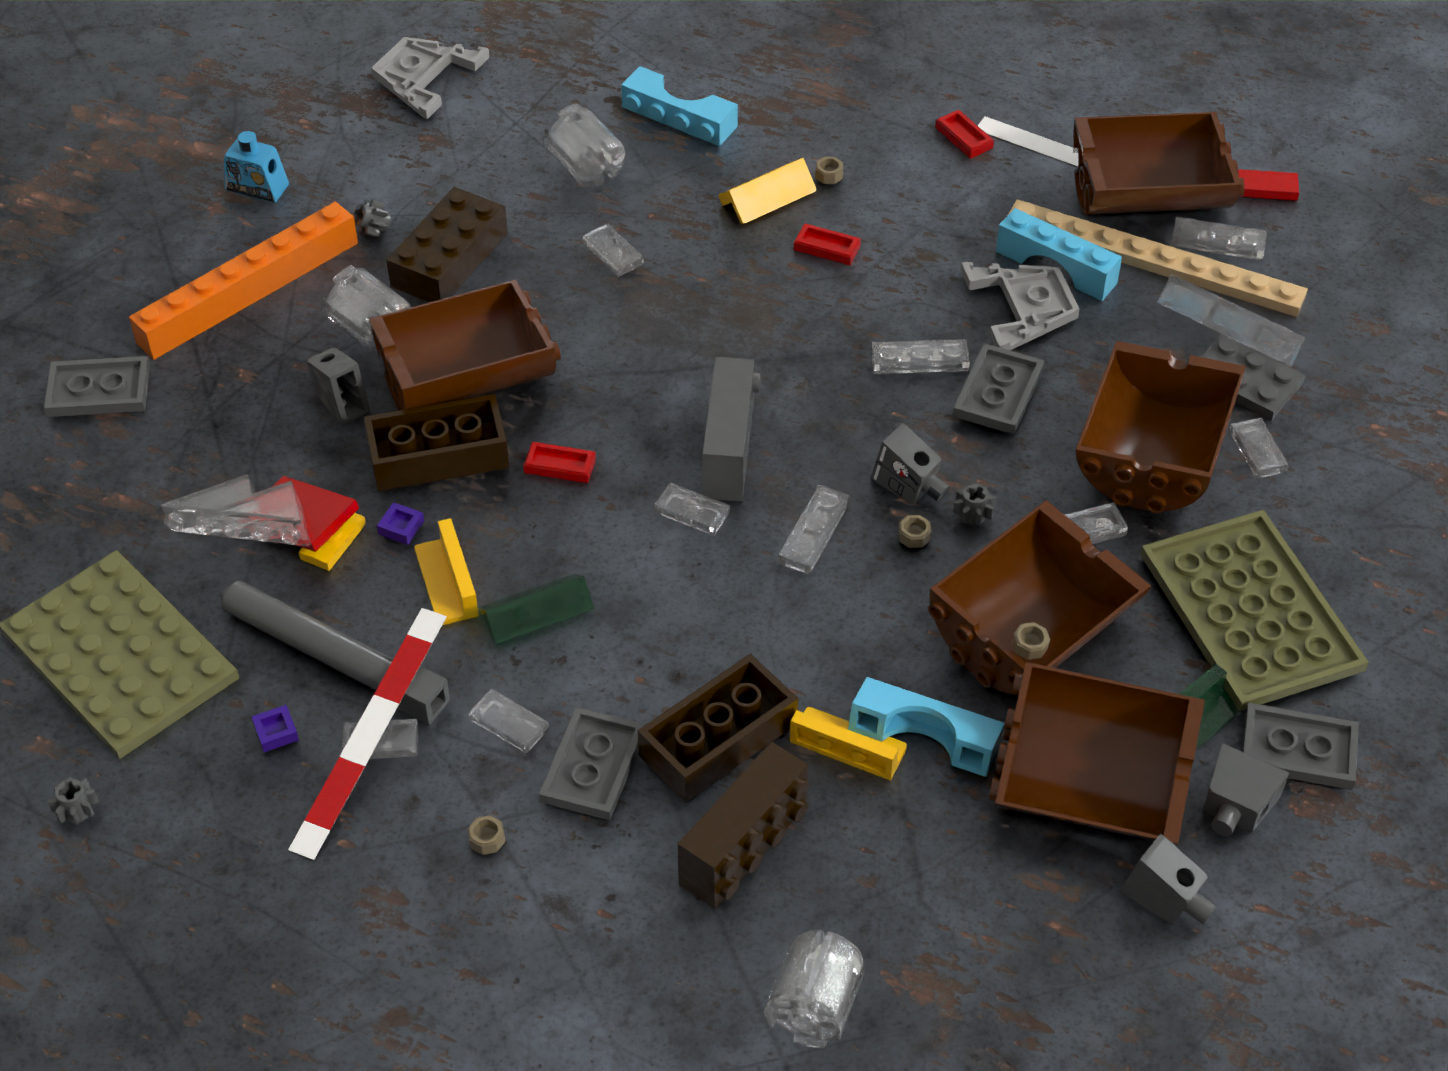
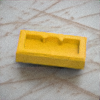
[299,513,366,571]

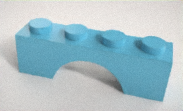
[621,66,738,146]
[996,208,1122,301]
[848,677,1005,777]

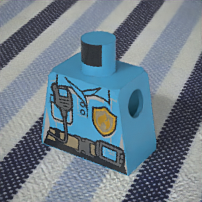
[224,131,289,203]

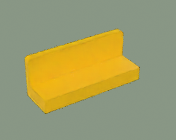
[718,158,816,224]
[414,518,479,625]
[790,707,907,781]

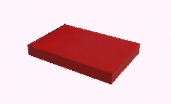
[239,476,359,552]

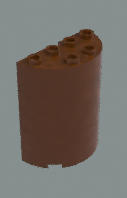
[1073,112,1244,214]
[369,279,561,410]
[1076,341,1246,513]
[928,500,1151,694]
[989,662,1205,846]

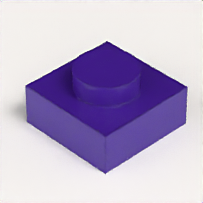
[377,502,424,545]
[251,705,299,752]

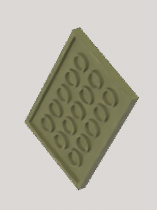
[1140,509,1369,712]
[0,550,239,759]

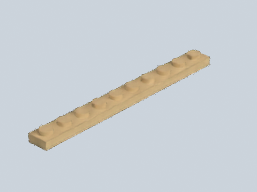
[1007,199,1308,317]

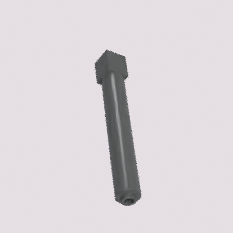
[221,580,450,725]

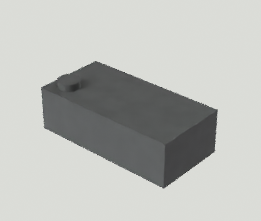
[702,357,761,502]

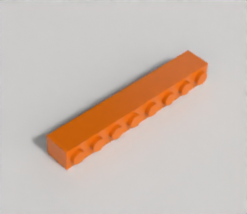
[129,201,358,360]

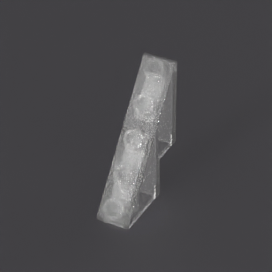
[1157,274,1306,367]
[161,474,311,546]

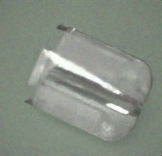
[543,104,626,188]
[320,265,411,352]
[765,930,865,1048]

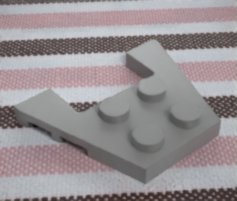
[371,37,489,119]
[961,262,1080,350]

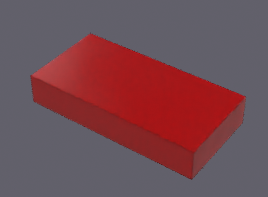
[935,109,994,159]
[1238,169,1300,201]
[793,223,861,266]
[523,441,596,483]

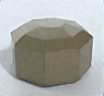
[815,157,843,184]
[898,515,931,548]
[1012,622,1050,660]
[467,815,505,855]

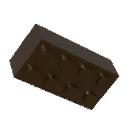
[386,187,508,302]
[364,394,509,491]
[637,653,798,803]
[677,742,809,909]

